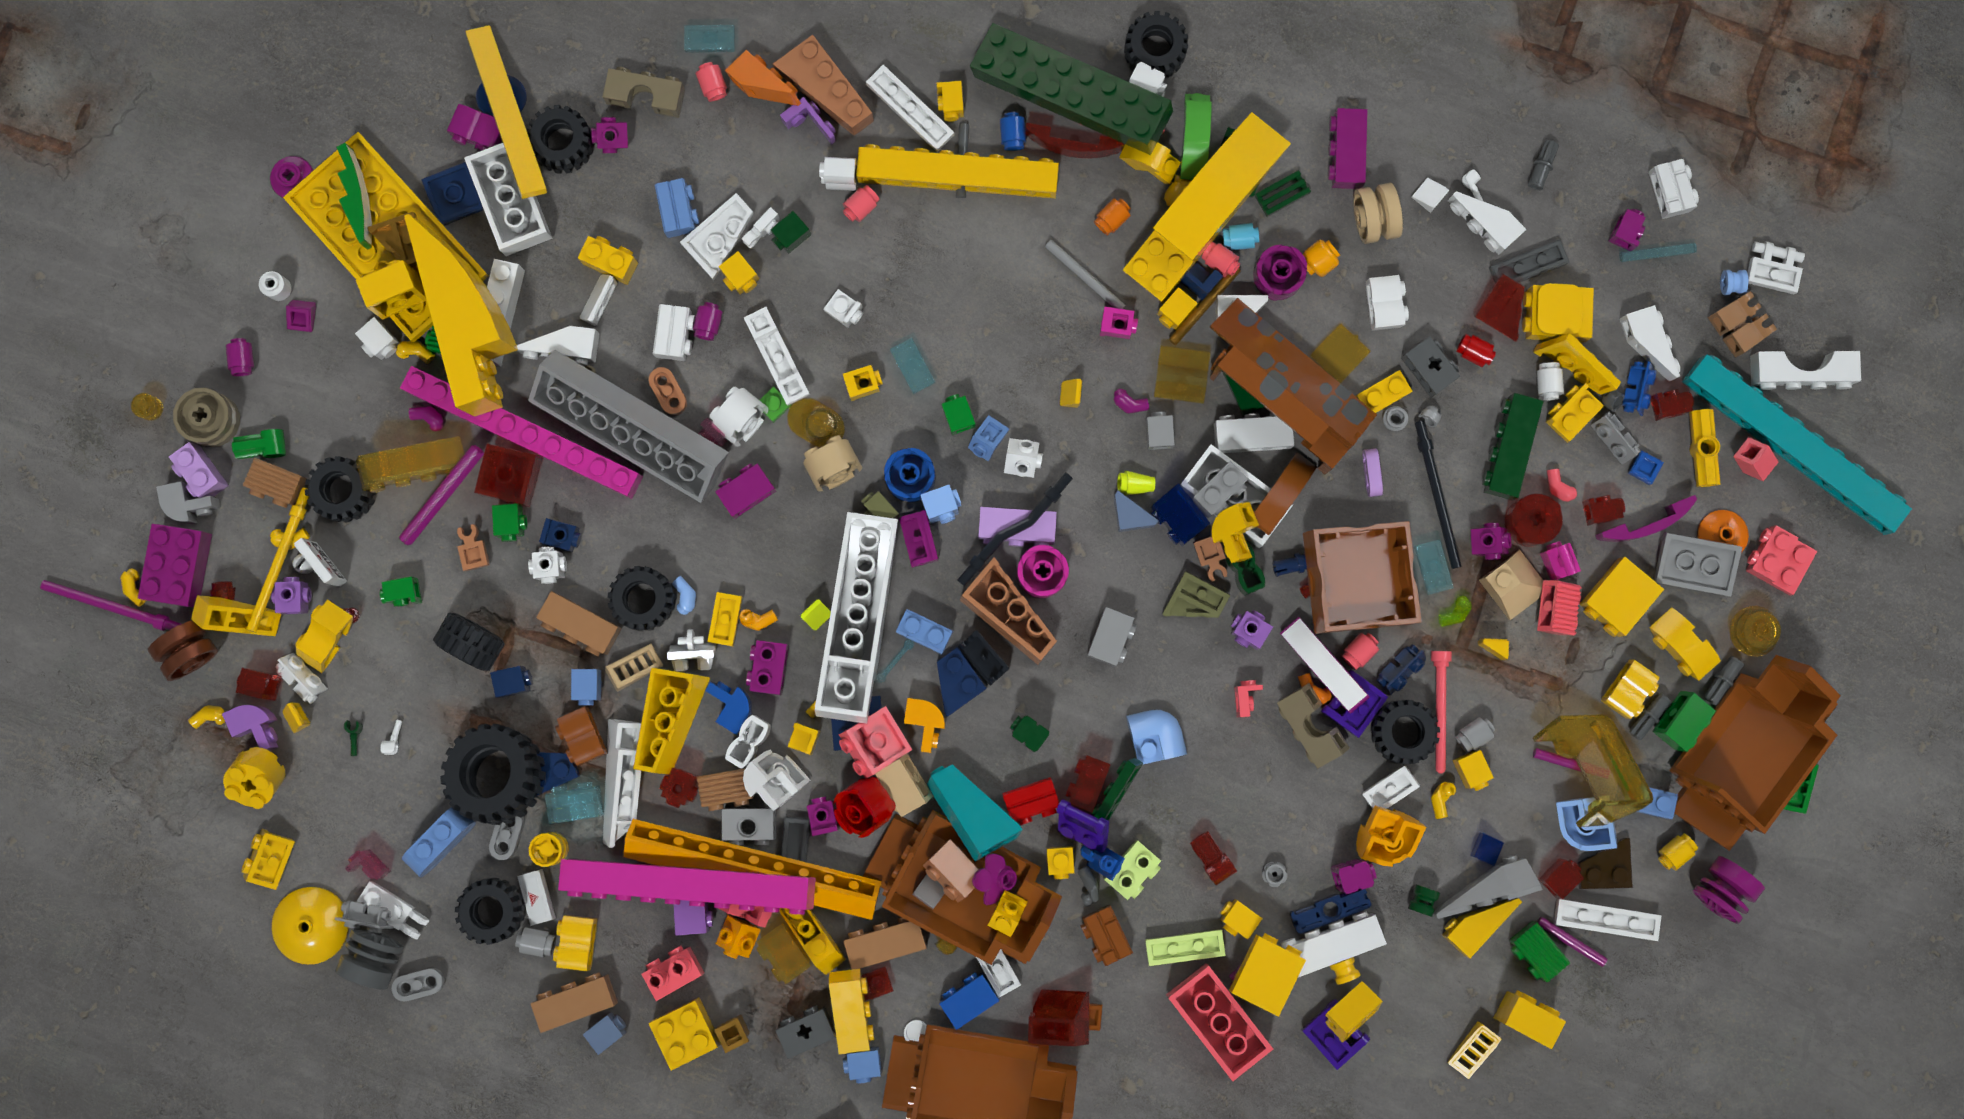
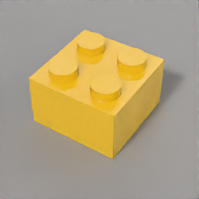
[356,260,427,320]
[1493,990,1566,1049]
[649,997,721,1071]

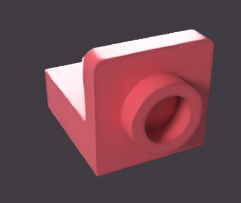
[1234,680,1263,718]

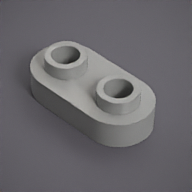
[489,816,524,860]
[391,968,445,1002]

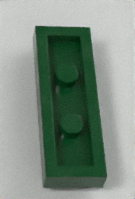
[1091,758,1143,821]

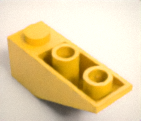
[780,908,846,975]

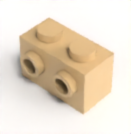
[875,753,933,817]

